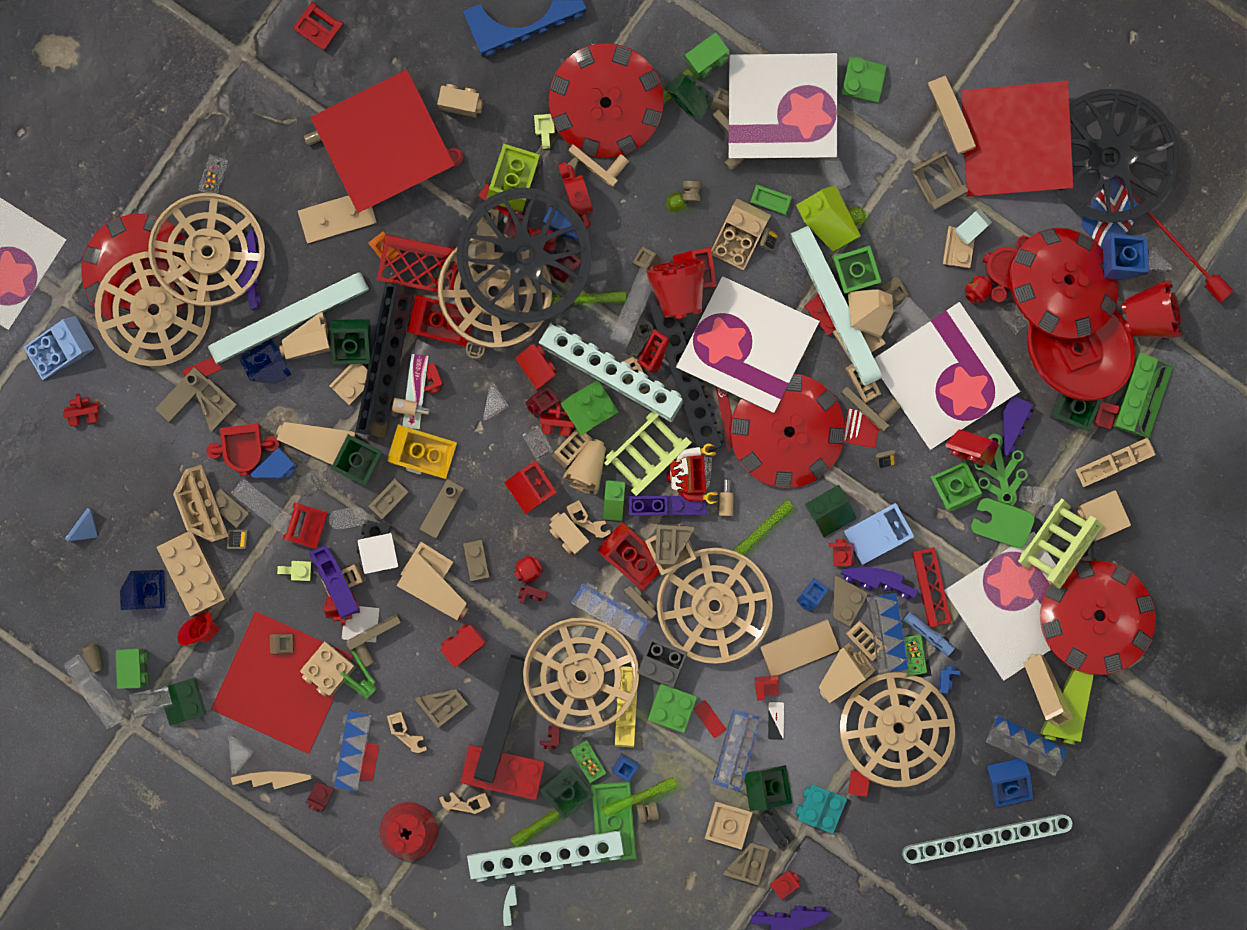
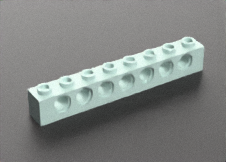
[539,323,683,422]
[467,830,624,882]

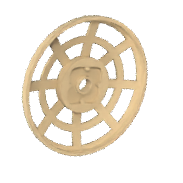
[148,193,265,307]
[438,233,552,348]
[95,251,211,366]
[657,548,773,664]
[523,618,639,732]
[840,672,955,788]

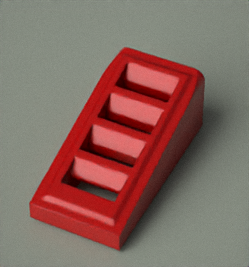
[637,329,670,372]

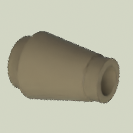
[81,643,103,673]

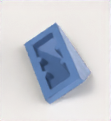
[65,508,98,542]

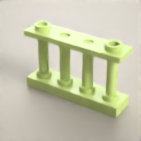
[604,412,692,496]
[1018,498,1103,589]

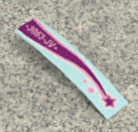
[403,354,429,429]

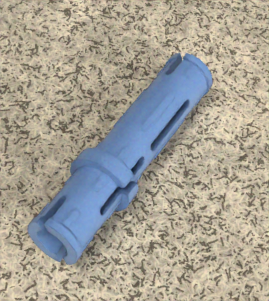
[903,611,955,657]

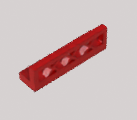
[912,547,951,627]

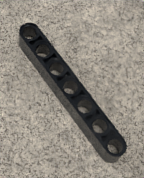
[474,654,525,784]

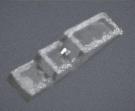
[231,478,302,537]
[63,654,124,730]

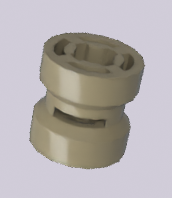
[682,181,702,203]
[466,342,486,360]
[637,801,659,824]

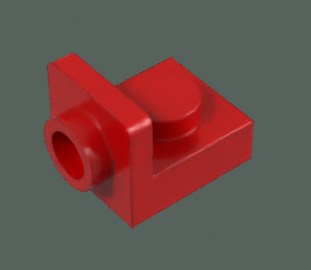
[424,363,444,394]
[829,539,854,566]
[770,870,801,900]

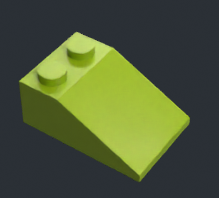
[487,144,540,212]
[796,185,861,252]

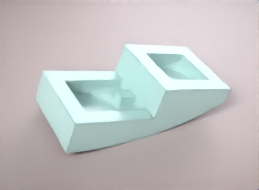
[503,884,517,926]

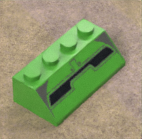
[1112,353,1173,438]

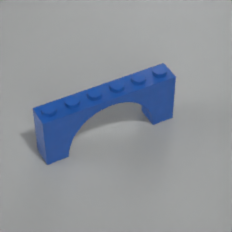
[463,0,587,57]

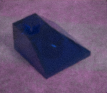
[239,338,292,384]
[120,570,166,610]

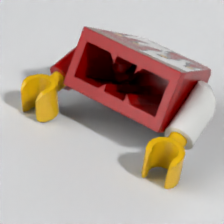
[666,444,718,504]

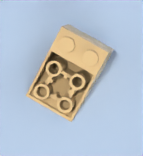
[711,198,771,270]

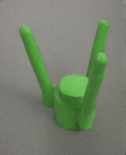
[340,650,376,699]

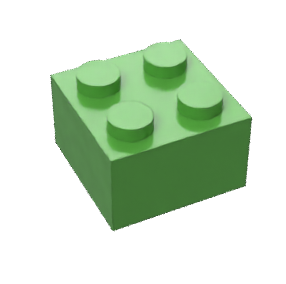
[684,32,729,79]
[832,246,881,296]
[561,380,618,436]
[116,649,149,689]
[647,683,697,733]

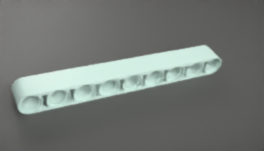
[790,226,882,386]
[208,272,369,364]
[902,814,1072,864]

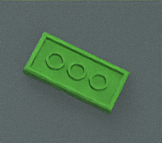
[591,782,636,862]

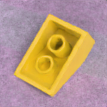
[387,424,457,479]

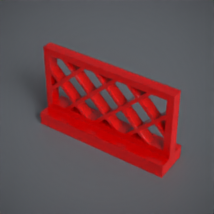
[376,234,458,292]

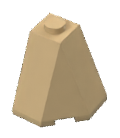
[280,312,331,361]
[819,643,876,703]

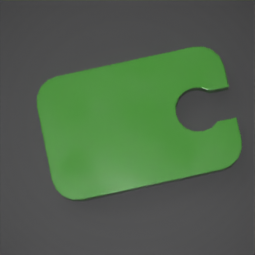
[971,497,1034,548]

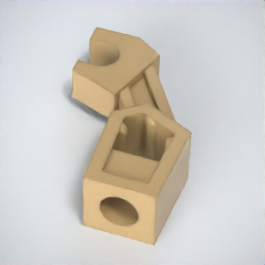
[567,500,611,538]
[387,712,427,753]
[439,792,491,814]

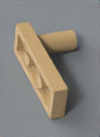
[568,145,629,189]

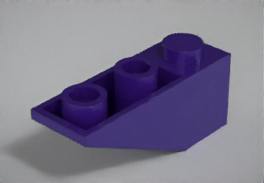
[1002,395,1034,457]

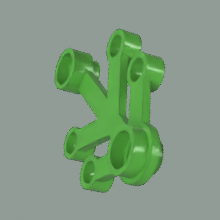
[974,434,1028,506]

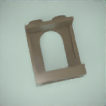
[911,151,968,211]

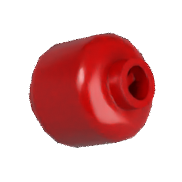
[965,276,993,304]
[514,555,543,584]

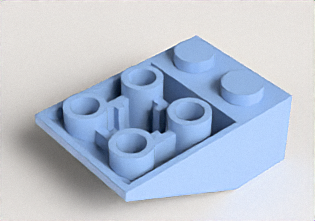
[23,316,94,380]
[844,503,914,565]

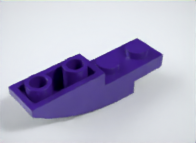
[238,231,262,310]
[629,496,707,516]
[309,545,359,619]
[841,567,918,600]
[751,905,830,930]

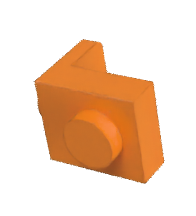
[368,232,399,264]

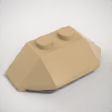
[173,465,229,542]

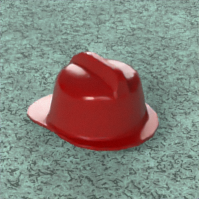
[177,611,220,646]

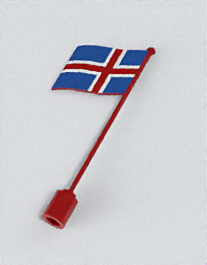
[1081,176,1234,303]

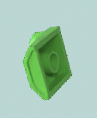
[841,57,886,103]
[930,461,982,512]

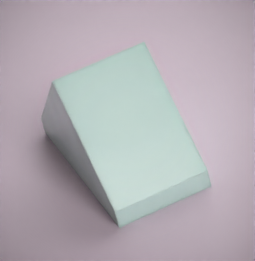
[955,208,992,245]

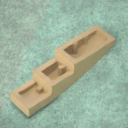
[928,76,976,155]
[1076,437,1156,487]
[231,771,313,789]

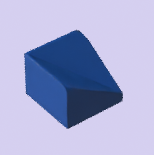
[612,753,639,782]

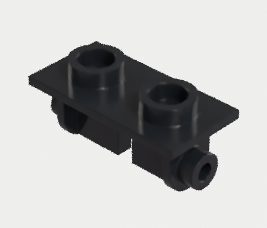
[758,808,795,849]

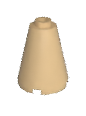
[562,439,606,495]

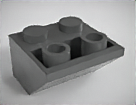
[637,637,688,688]

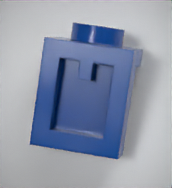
[796,578,829,612]
[939,666,961,693]

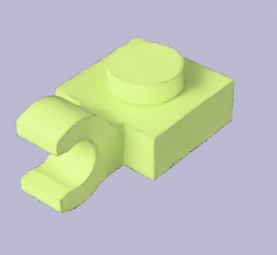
[534,114,555,149]
[277,561,311,581]

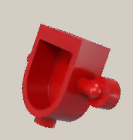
[558,162,593,230]
[982,235,1030,303]
[206,424,280,477]

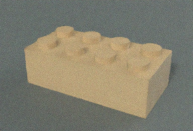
[157,531,227,616]

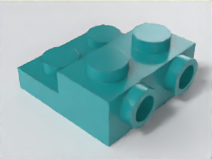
[795,784,847,834]

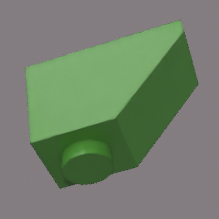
[603,481,625,521]

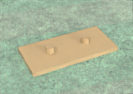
[298,195,377,244]
[760,619,839,676]

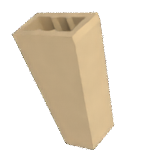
[276,422,357,465]
[397,553,468,620]
[1023,654,1074,727]

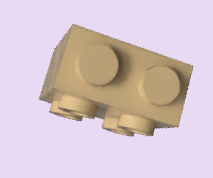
[437,84,483,118]
[1077,490,1131,541]
[549,512,589,554]
[300,641,356,697]

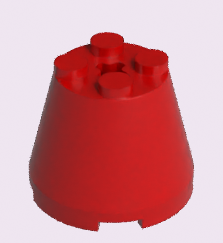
[646,259,705,319]
[1122,280,1182,338]
[380,802,438,860]

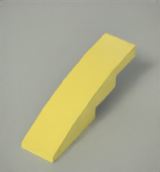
[615,666,639,748]

